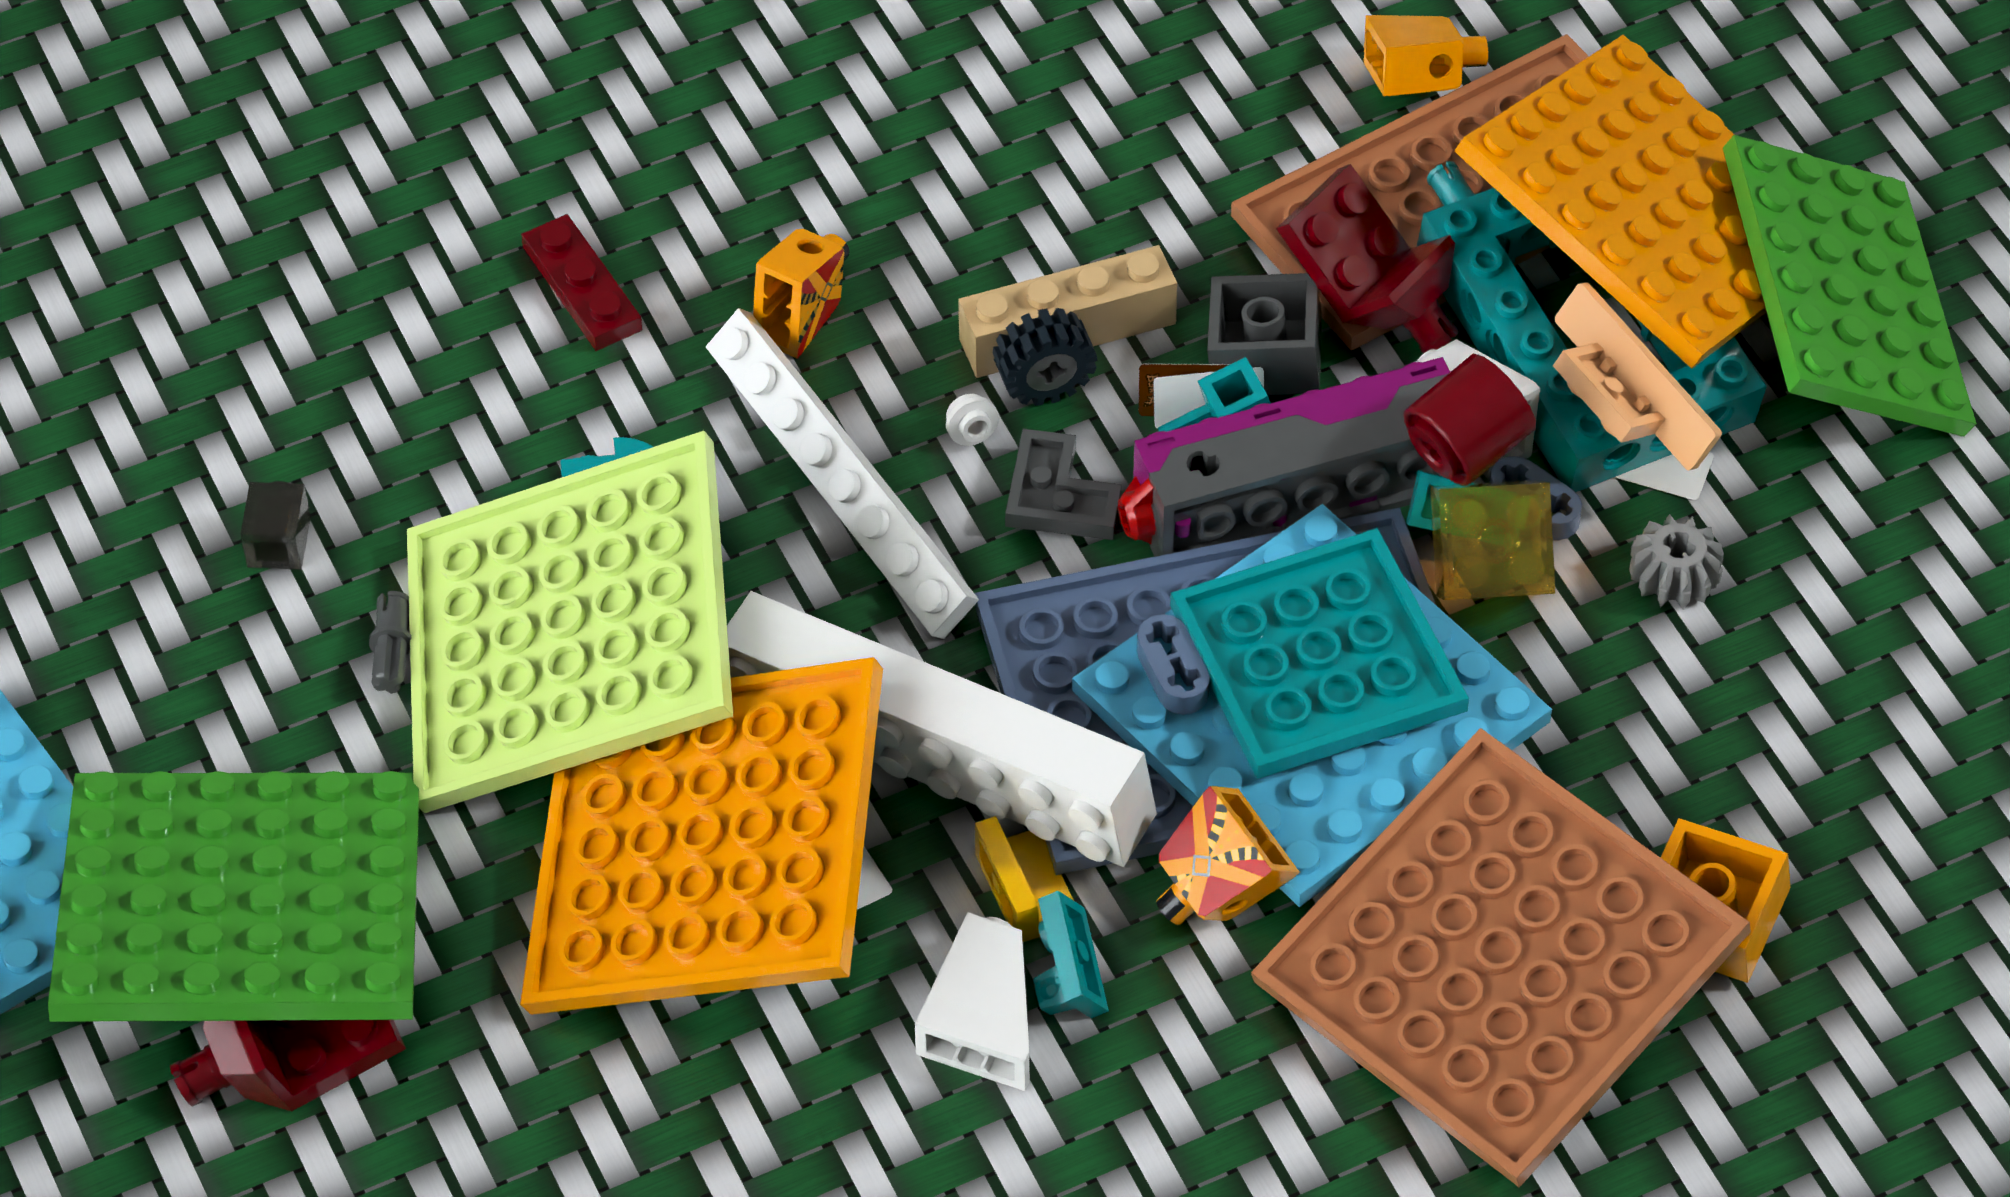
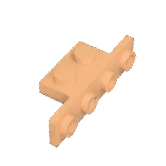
[1553,282,1722,471]

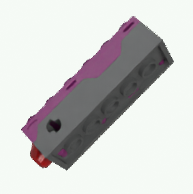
[1118,357,1450,557]

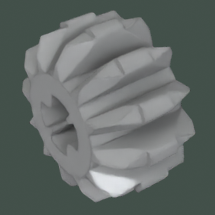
[1629,514,1724,610]

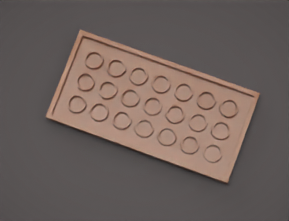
[1231,34,1589,351]

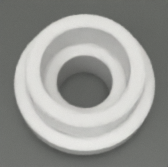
[946,394,999,446]

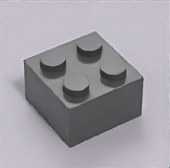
[1207,273,1322,395]

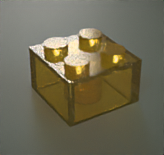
[1431,480,1555,600]

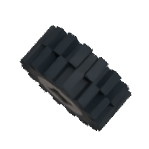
[993,308,1098,406]

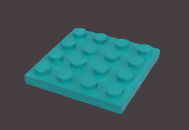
[1170,528,1469,779]

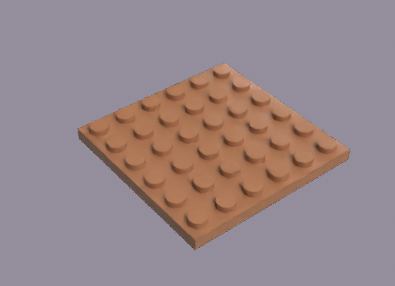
[1251,728,1751,1188]

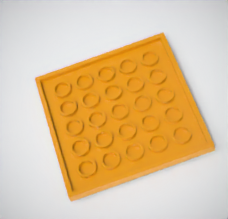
[1454,35,1767,369]
[520,657,883,1015]

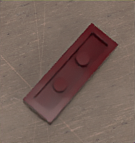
[521,214,643,351]

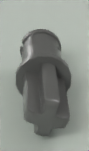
[369,591,411,694]

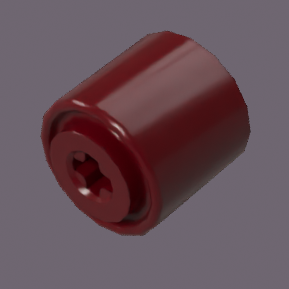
[1404,353,1536,486]

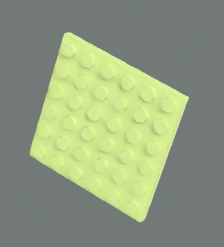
[407,431,733,813]

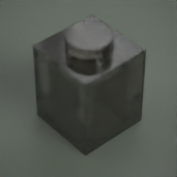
[240,481,311,569]

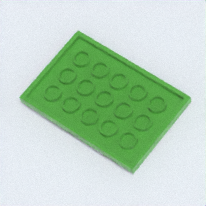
[1723,135,1977,437]

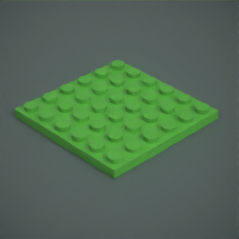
[48,771,419,1022]

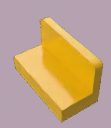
[975,816,1073,942]

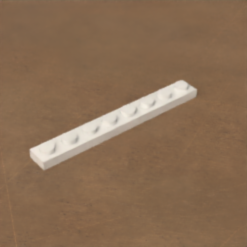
[706,308,979,639]

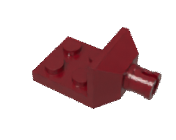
[1276,164,1459,354]
[170,1020,406,1111]

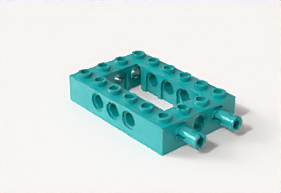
[1416,161,1767,492]

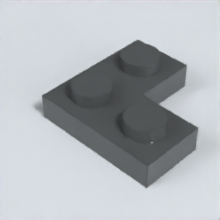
[1005,429,1122,540]

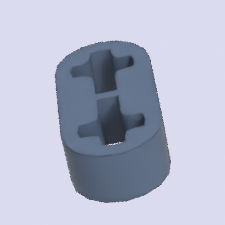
[1490,456,1582,540]
[1137,614,1210,715]

